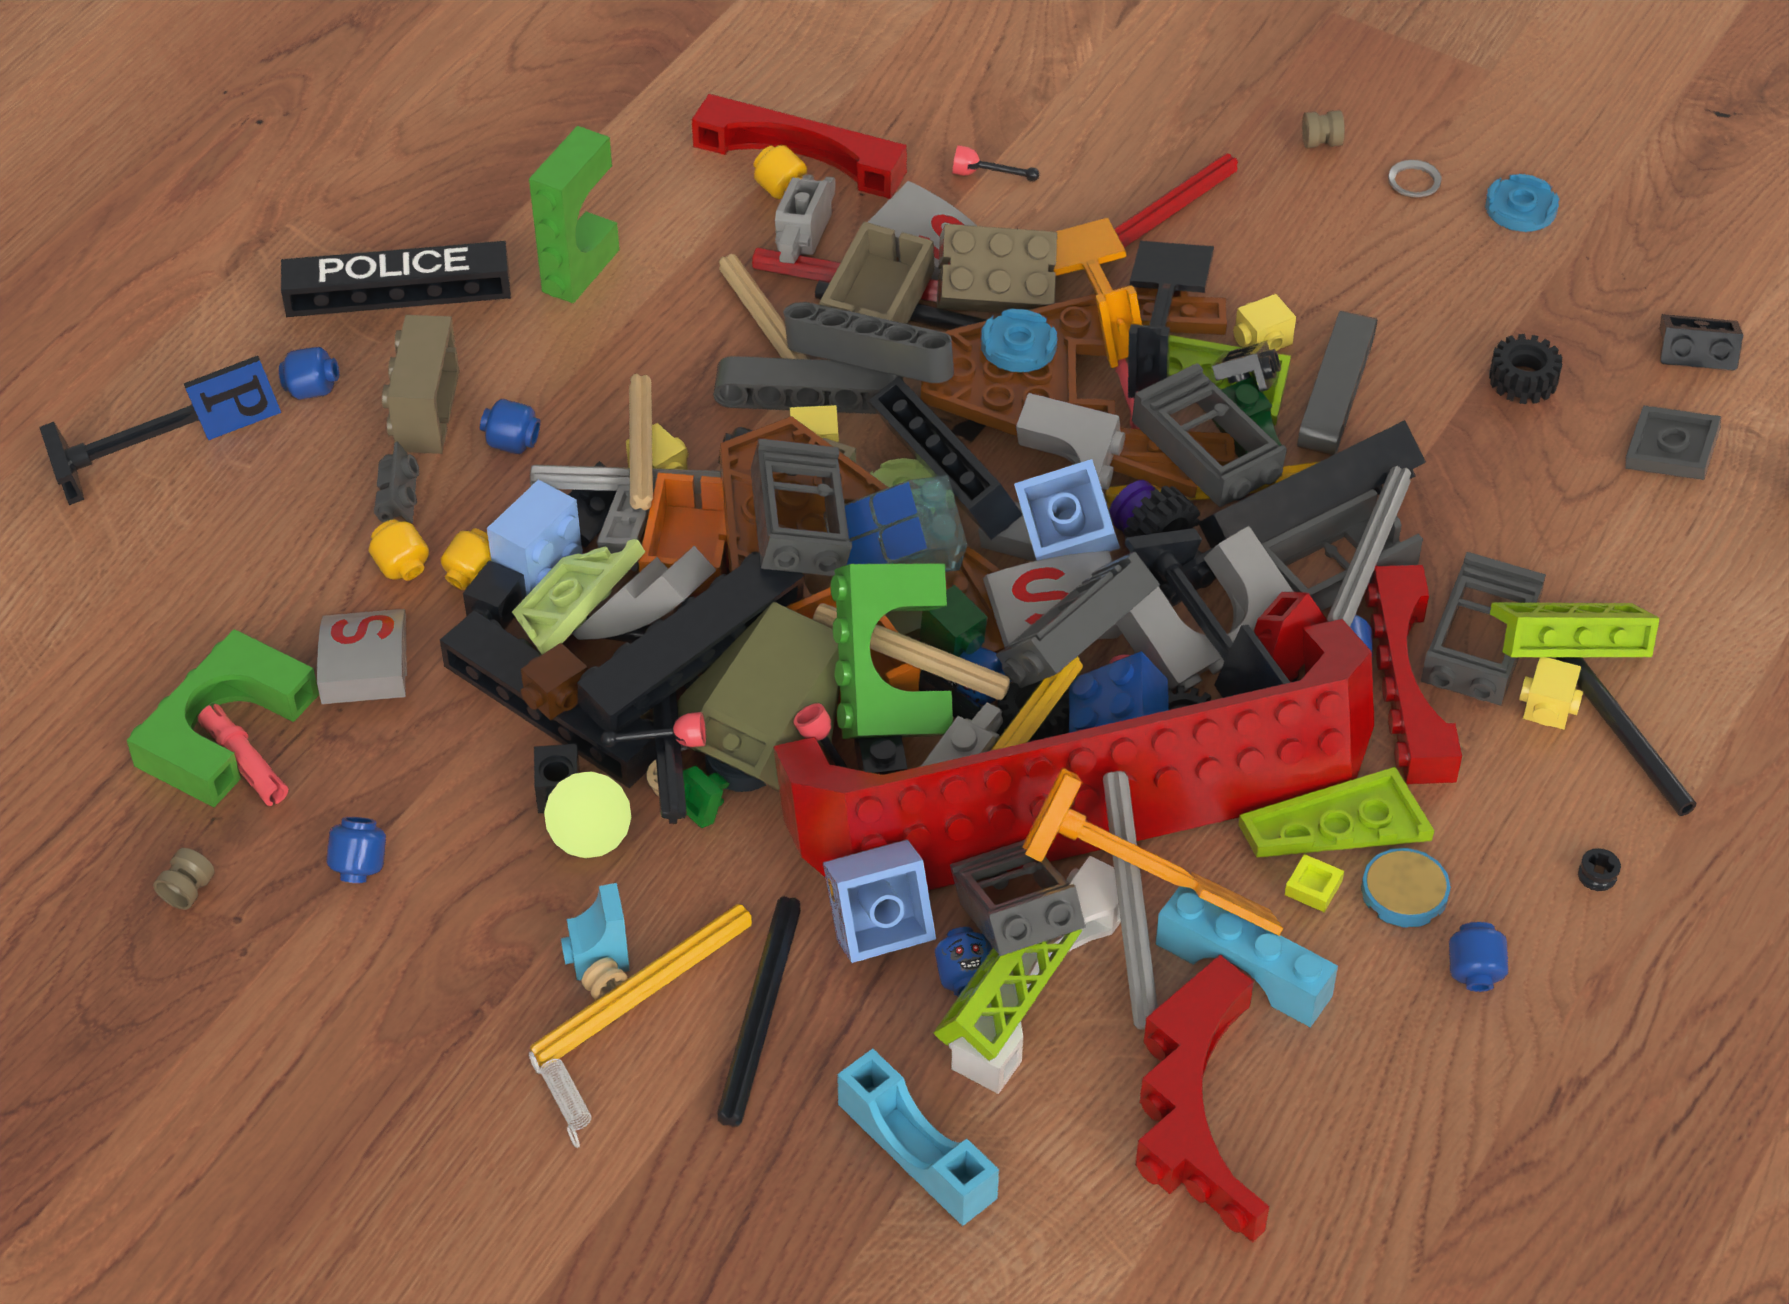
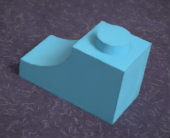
[561,883,630,981]

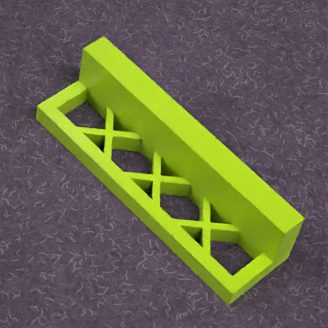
[1490,602,1660,657]
[933,929,1082,1061]

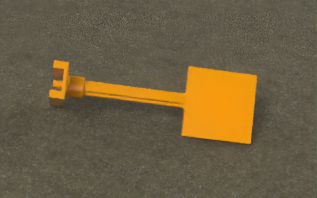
[1052,217,1142,368]
[1022,768,1283,936]

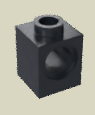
[463,561,527,630]
[534,744,580,813]

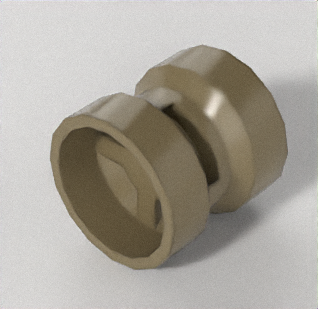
[1302,110,1344,148]
[153,848,215,910]

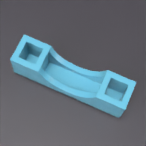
[1155,886,1338,1028]
[837,1048,999,1226]

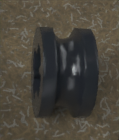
[1578,848,1621,891]

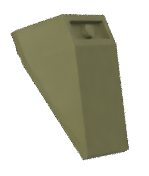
[677,602,840,792]

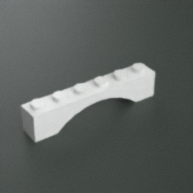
[949,856,1121,1094]

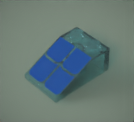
[823,475,967,572]

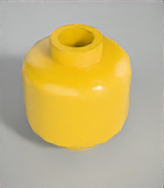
[753,145,807,199]
[368,519,429,581]
[440,528,491,590]

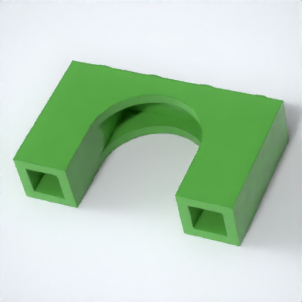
[529,126,620,304]
[831,564,953,739]
[127,629,319,808]

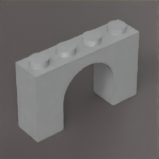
[978,393,1125,561]
[1116,526,1294,693]

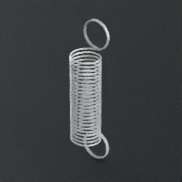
[529,1051,592,1148]

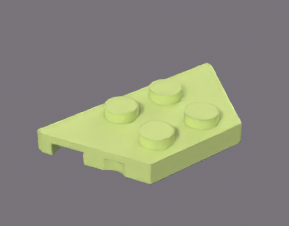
[512,539,646,655]

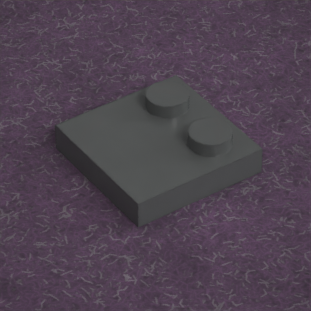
[1626,405,1721,480]

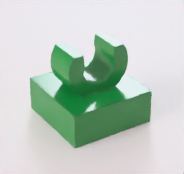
[683,766,729,828]

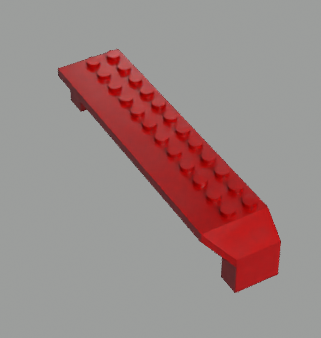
[773,619,1374,890]

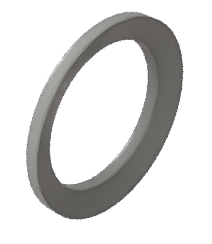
[1388,160,1441,197]

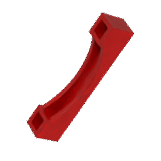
[691,94,907,199]
[1365,565,1462,784]

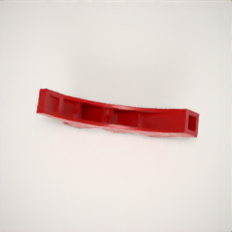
[1135,955,1270,1242]

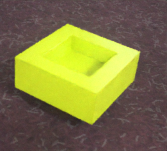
[1284,854,1344,913]

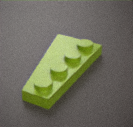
[1169,335,1291,426]
[1238,767,1435,858]

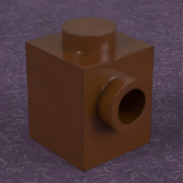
[521,643,588,720]

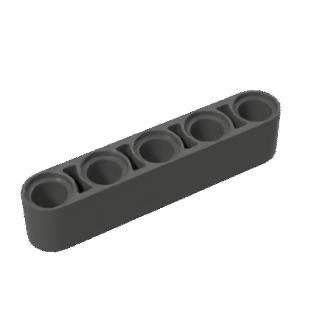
[784,302,954,383]
[1297,310,1378,455]
[713,356,904,414]

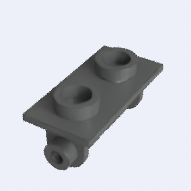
[374,442,419,524]

